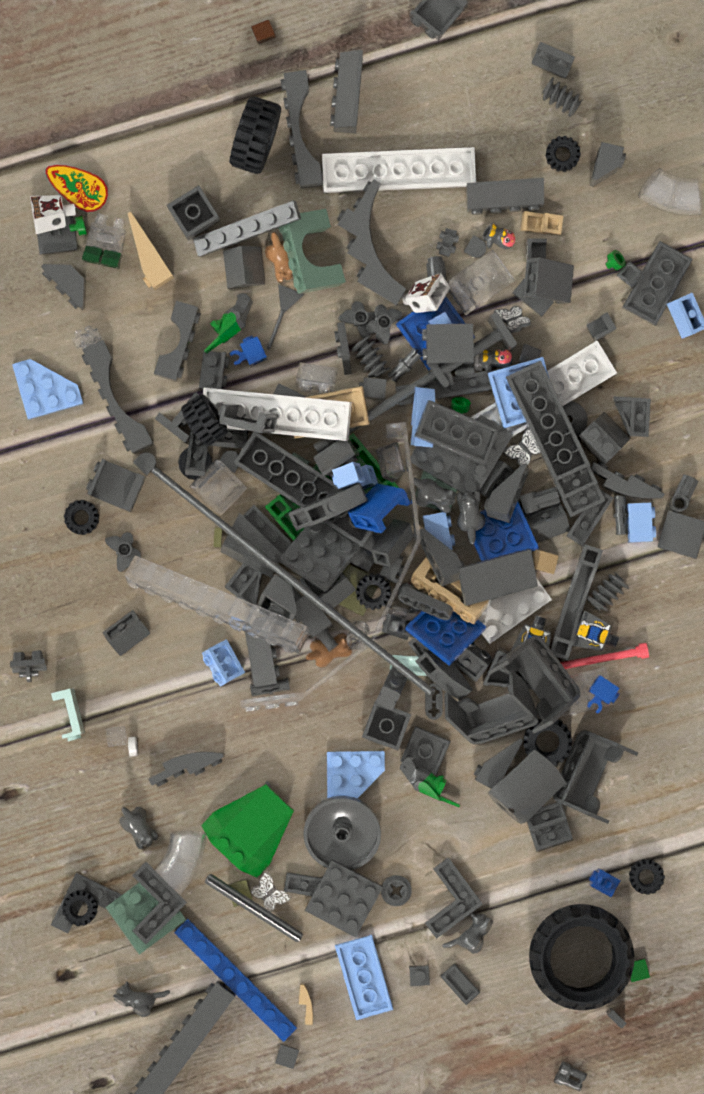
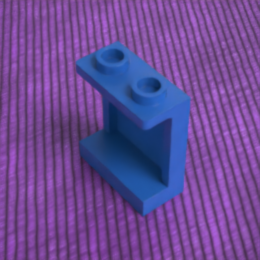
[348,483,410,533]

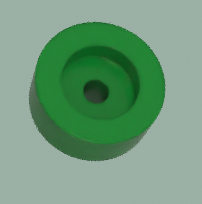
[69,216,87,236]
[605,250,626,270]
[451,397,471,414]

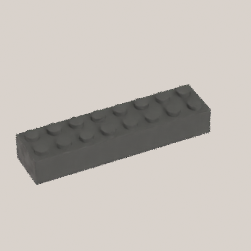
[233,431,384,549]

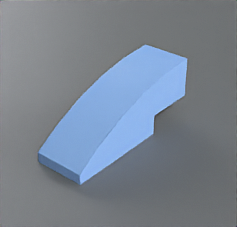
[411,387,435,448]

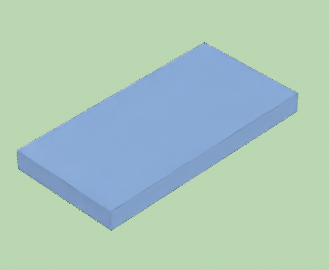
[335,934,393,1020]

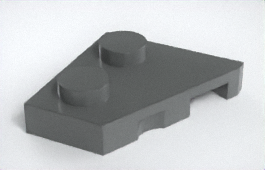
[334,322,352,375]
[613,396,651,437]
[225,564,263,610]

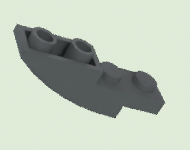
[591,462,665,500]
[288,483,368,531]
[408,638,473,700]
[149,752,225,787]

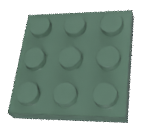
[105,883,186,955]

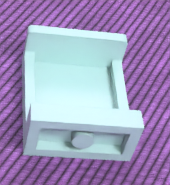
[51,688,85,741]

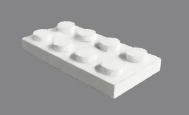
[478,579,552,644]

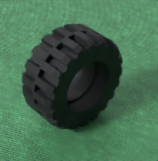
[229,96,281,174]

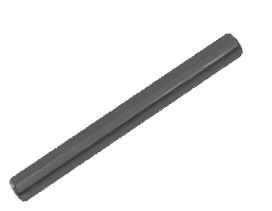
[205,874,303,942]

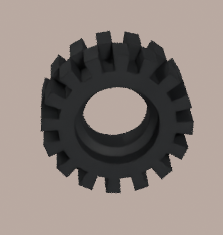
[545,136,581,172]
[64,500,99,535]
[356,573,391,610]
[629,859,665,895]
[62,890,98,926]

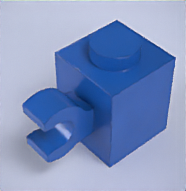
[229,335,267,367]
[587,675,620,714]
[589,868,621,897]

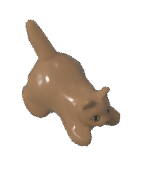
[265,232,293,283]
[306,633,352,668]

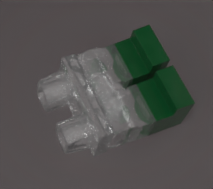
[82,213,127,269]

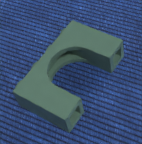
[279,209,346,294]

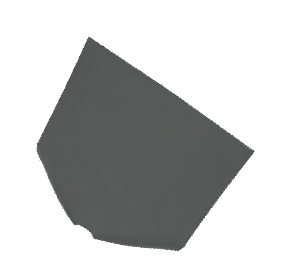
[488,750,566,824]

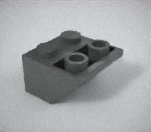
[313,439,360,477]

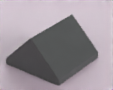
[223,246,265,289]

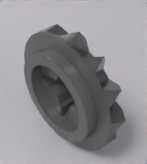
[381,875,412,906]

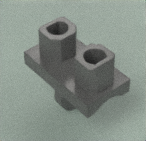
[382,613,414,640]
[10,650,47,683]

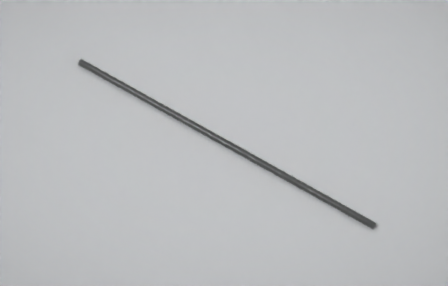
[151,466,435,696]

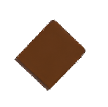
[251,20,276,44]

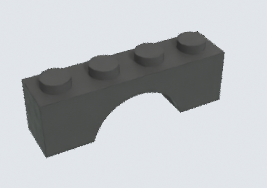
[154,301,201,382]

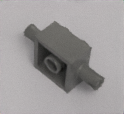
[292,586,339,652]

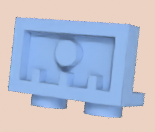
[202,639,245,687]

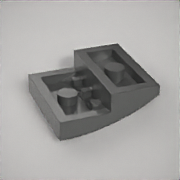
[657,511,704,559]
[527,802,573,852]

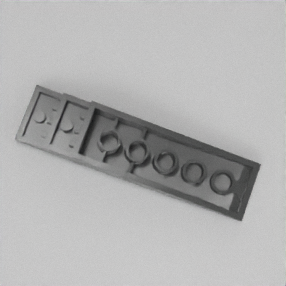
[506,361,605,517]

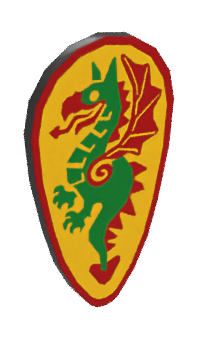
[45,165,108,212]

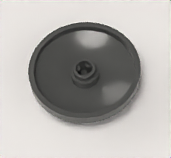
[304,796,381,870]

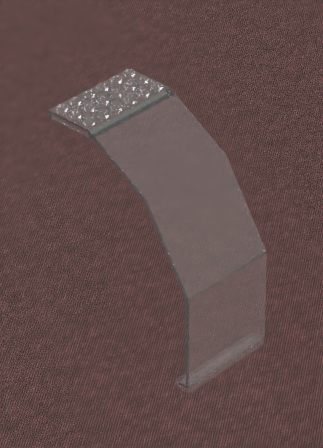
[240,422,421,712]

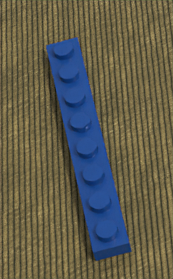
[174,919,297,1042]

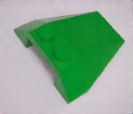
[201,784,294,878]

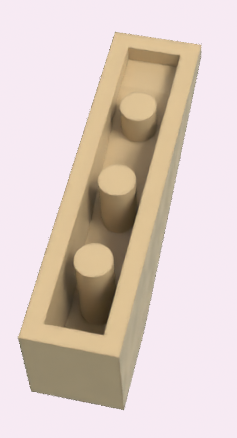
[128,212,174,290]

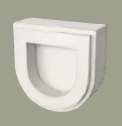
[128,737,138,756]

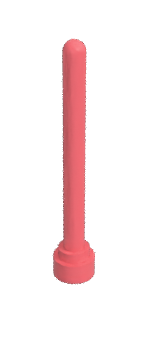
[560,643,649,669]

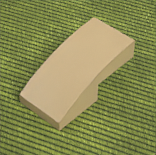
[520,211,563,235]
[299,983,313,1025]

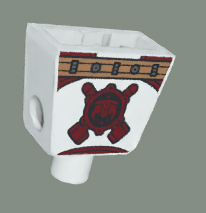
[30,195,76,234]
[402,273,450,313]

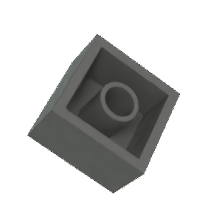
[166,185,220,241]
[362,701,411,750]

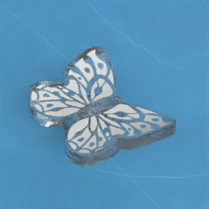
[251,871,291,912]

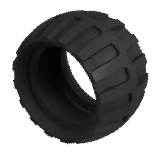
[529,904,635,1011]

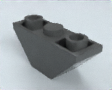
[41,264,86,310]

